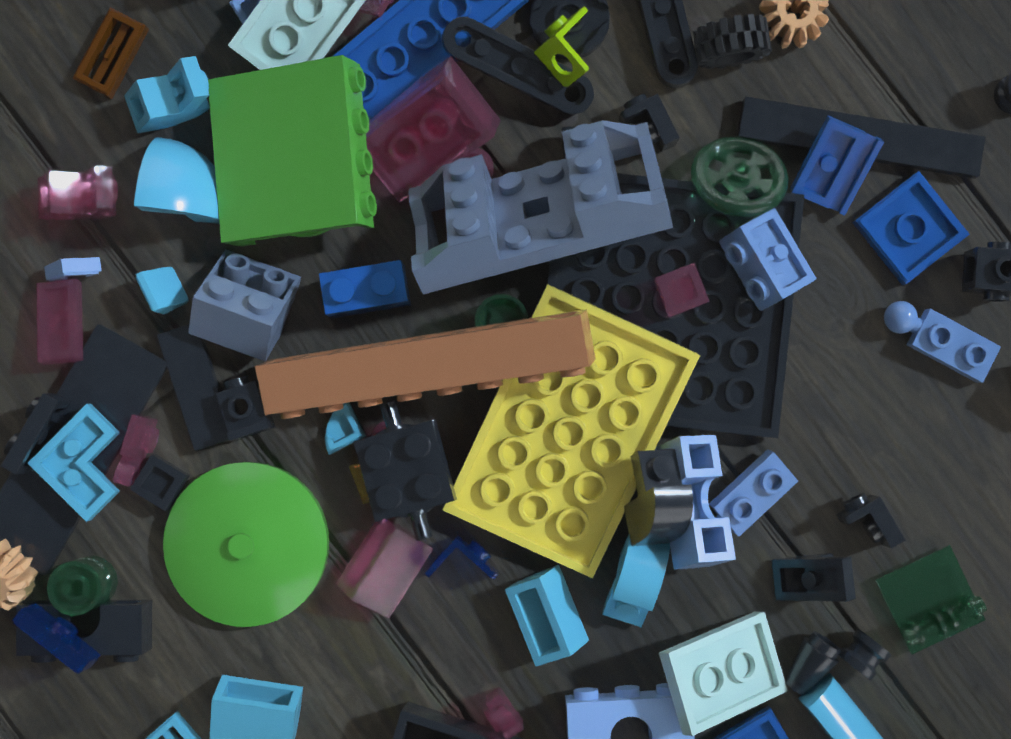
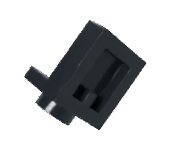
[619,94,680,152]
[836,493,906,549]

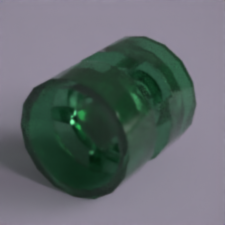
[475,294,528,327]
[47,555,118,616]

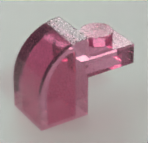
[37,166,118,220]

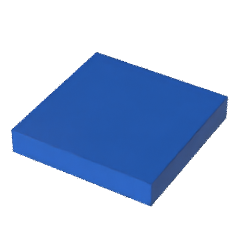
[852,171,970,286]

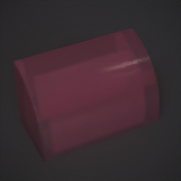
[336,519,433,618]

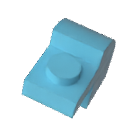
[124,56,210,133]
[602,534,670,627]

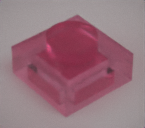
[654,263,709,318]

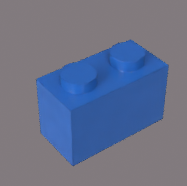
[319,260,411,318]

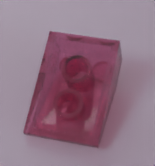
[366,56,501,203]

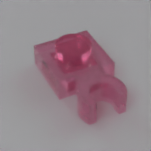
[113,414,159,487]
[484,687,524,739]

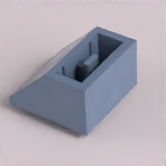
[189,249,301,362]

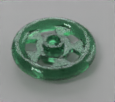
[691,137,788,217]

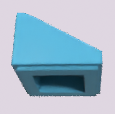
[135,267,189,315]

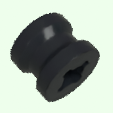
[839,629,892,681]

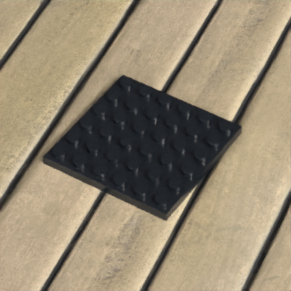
[547,173,805,438]

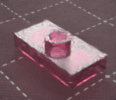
[37,279,83,365]

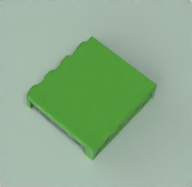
[208,55,377,247]

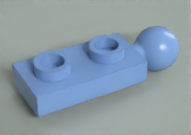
[884,301,1001,383]
[702,449,798,537]

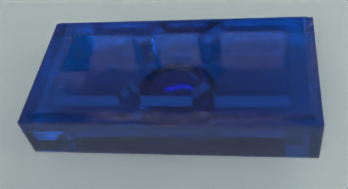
[13,603,101,674]

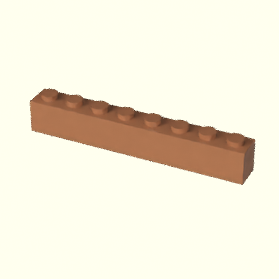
[255,309,596,419]

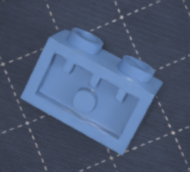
[719,208,817,311]

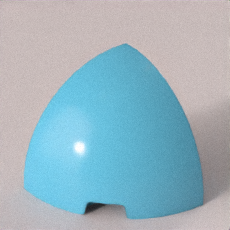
[134,137,220,224]

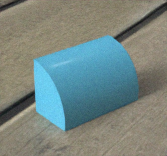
[505,565,589,666]
[798,673,883,739]
[210,675,303,739]

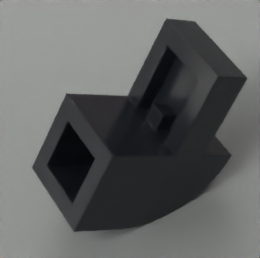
[624,449,693,546]

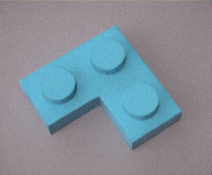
[28,404,120,522]

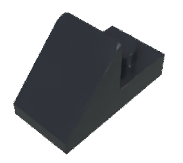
[772,553,856,602]

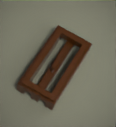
[73,7,149,100]

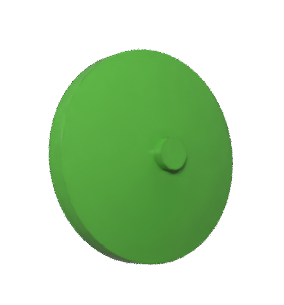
[163,462,329,627]

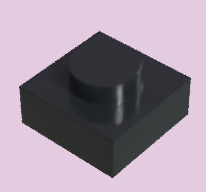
[130,454,190,511]

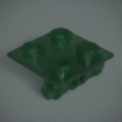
[876,545,987,655]

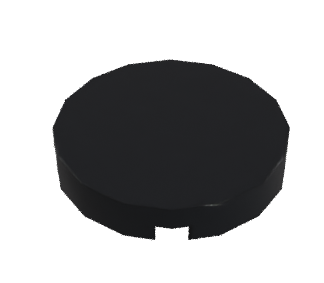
[530,0,610,60]

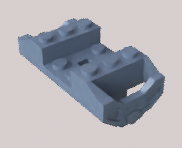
[409,120,673,294]

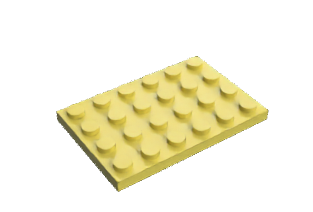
[443,284,700,578]

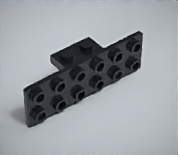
[0,324,167,576]

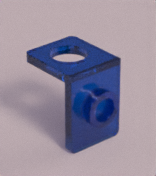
[424,535,498,580]

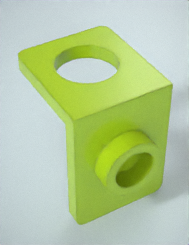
[534,6,589,87]

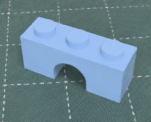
[656,435,736,570]
[565,683,695,739]

